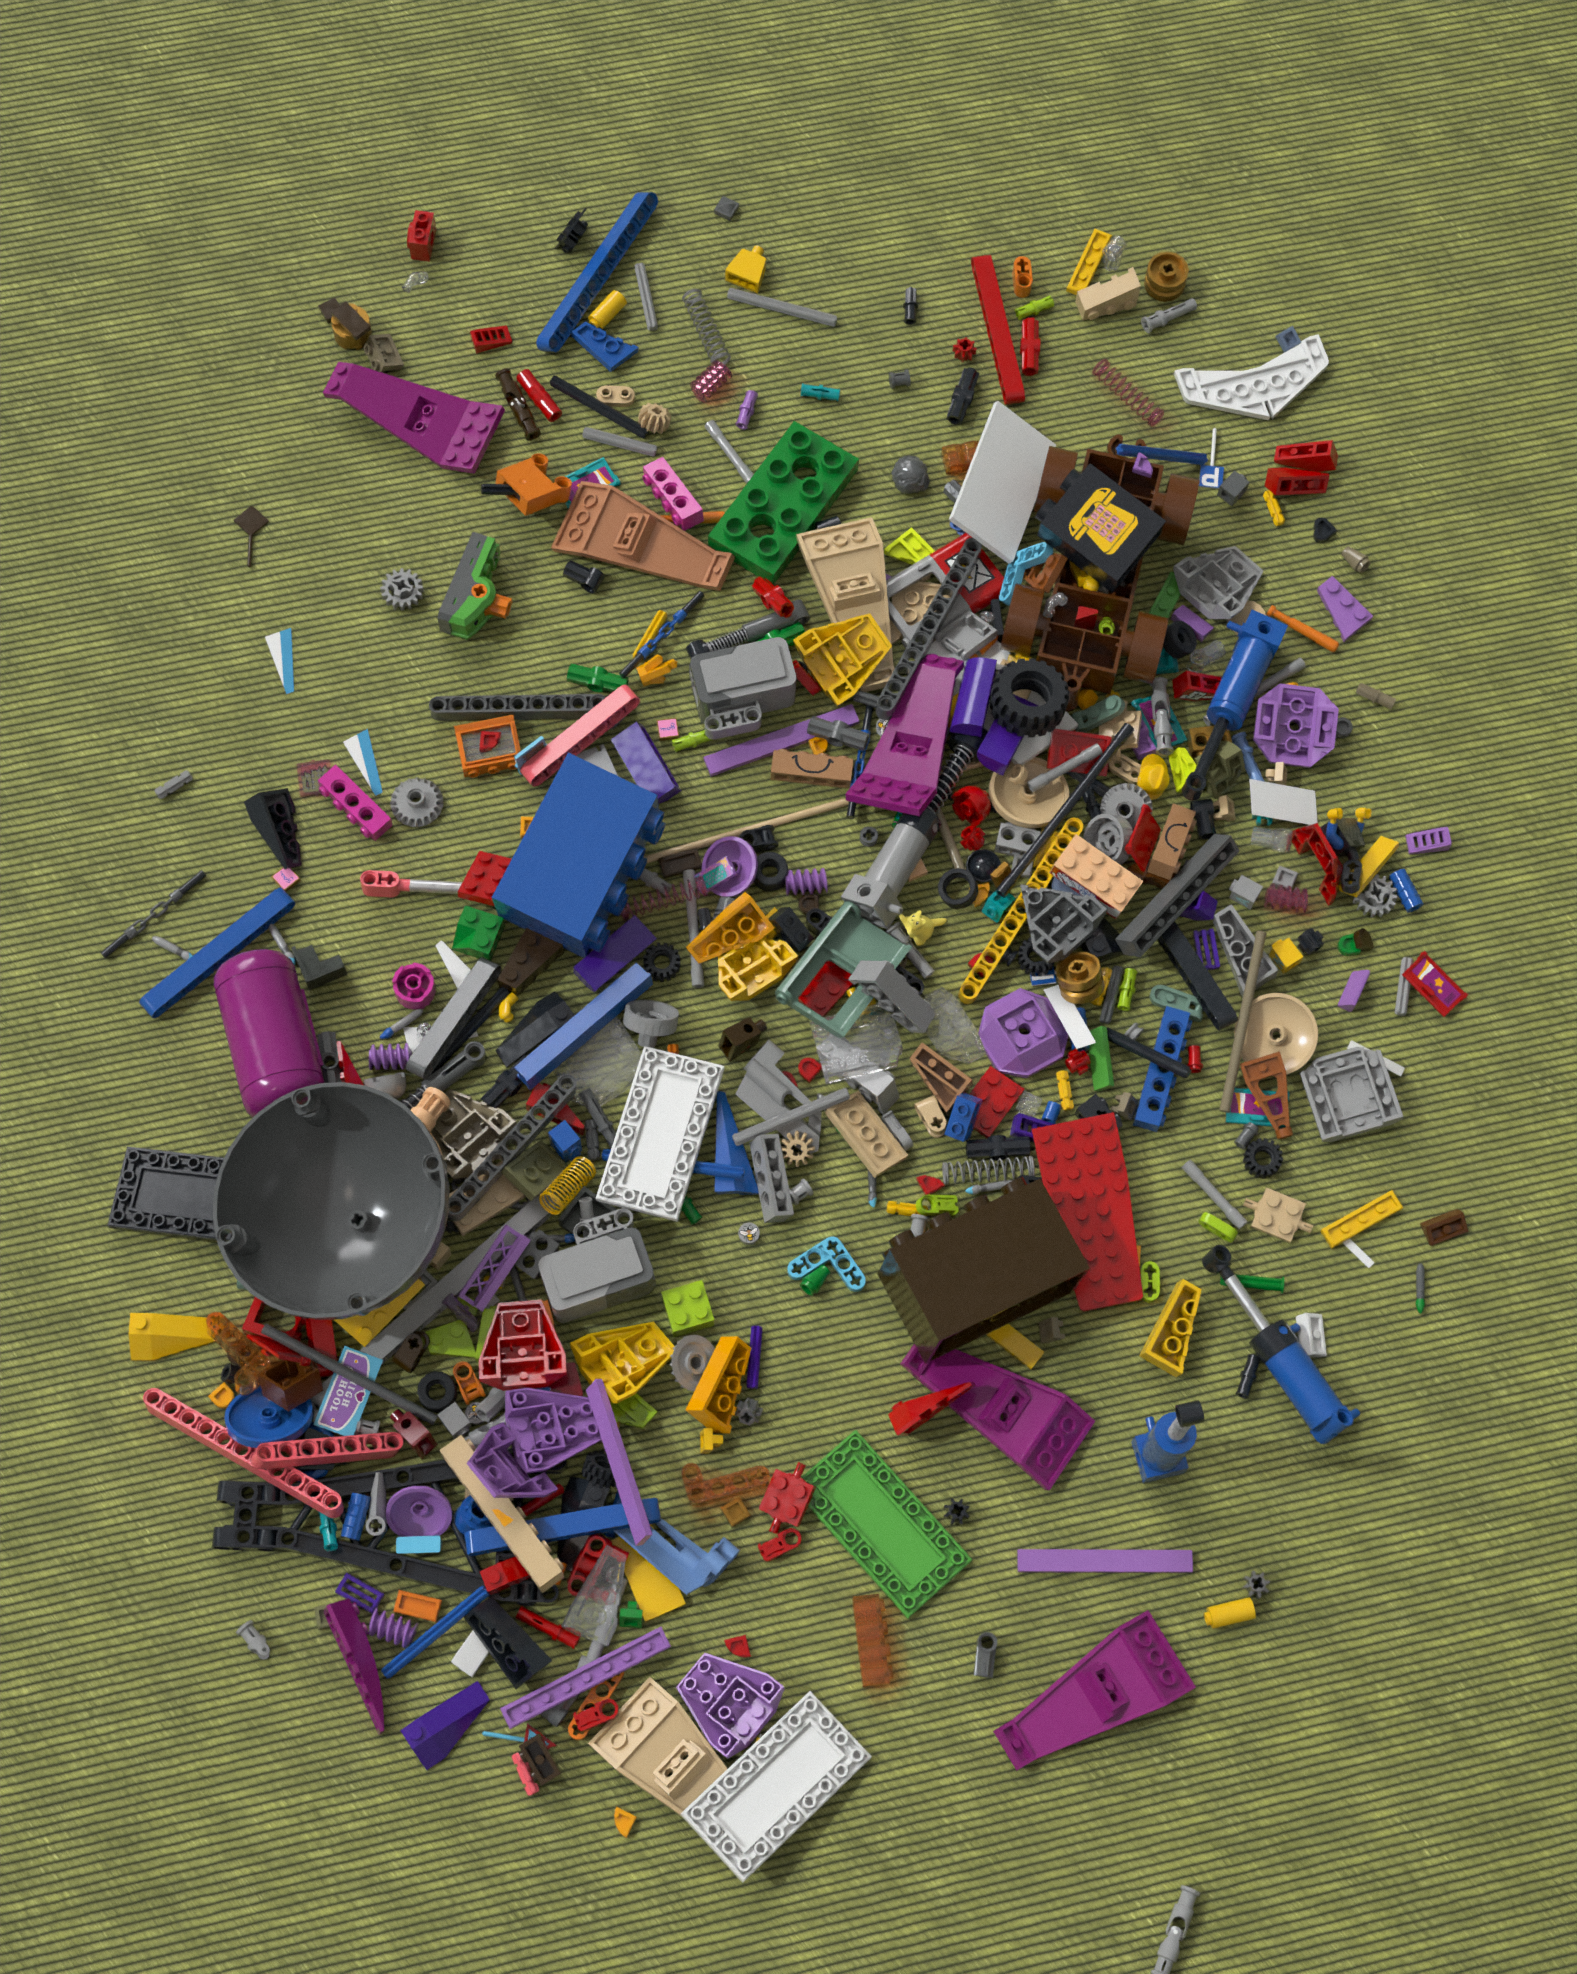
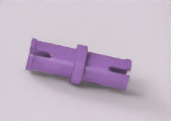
[736,390,758,430]

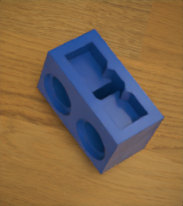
[944,1092,983,1142]
[548,1120,582,1163]

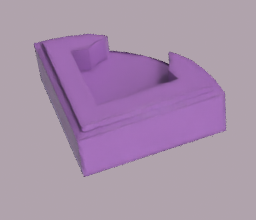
[1132,453,1153,478]

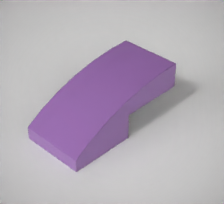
[1132,720,1156,760]

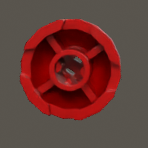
[951,785,991,827]

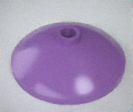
[702,836,758,897]
[386,1486,452,1537]

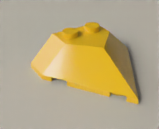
[718,936,798,1001]

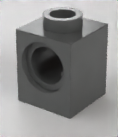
[1217,470,1249,506]

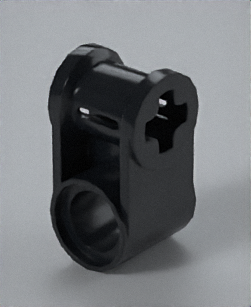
[739,825,779,852]

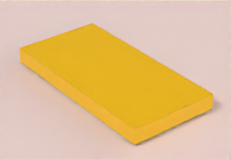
[611,1524,686,1623]

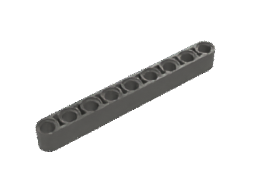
[429,694,606,721]
[448,1074,577,1221]

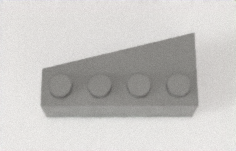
[1213,904,1278,998]
[816,1034,900,1115]

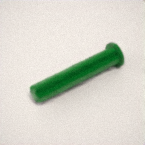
[1220,1274,1285,1294]

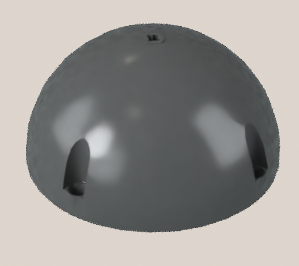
[213,1082,450,1320]

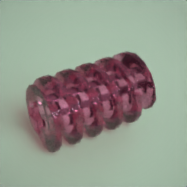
[690,360,732,402]
[1264,883,1308,914]

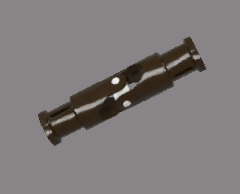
[495,368,541,441]

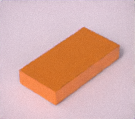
[393,1590,442,1623]

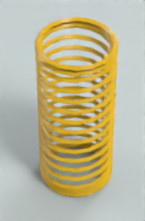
[539,1156,596,1215]

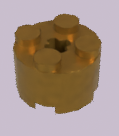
[331,304,372,350]

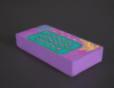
[694,856,737,895]

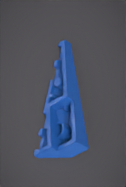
[715,1091,759,1195]

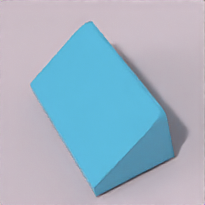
[396,1536,442,1554]

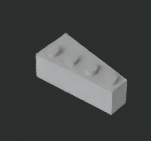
[849,960,936,1033]

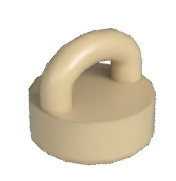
[1008,764,1028,785]

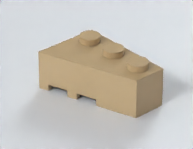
[1075,267,1141,321]

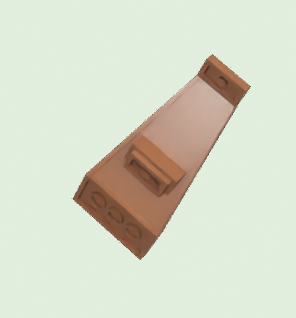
[551,481,735,591]

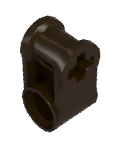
[392,1331,430,1374]

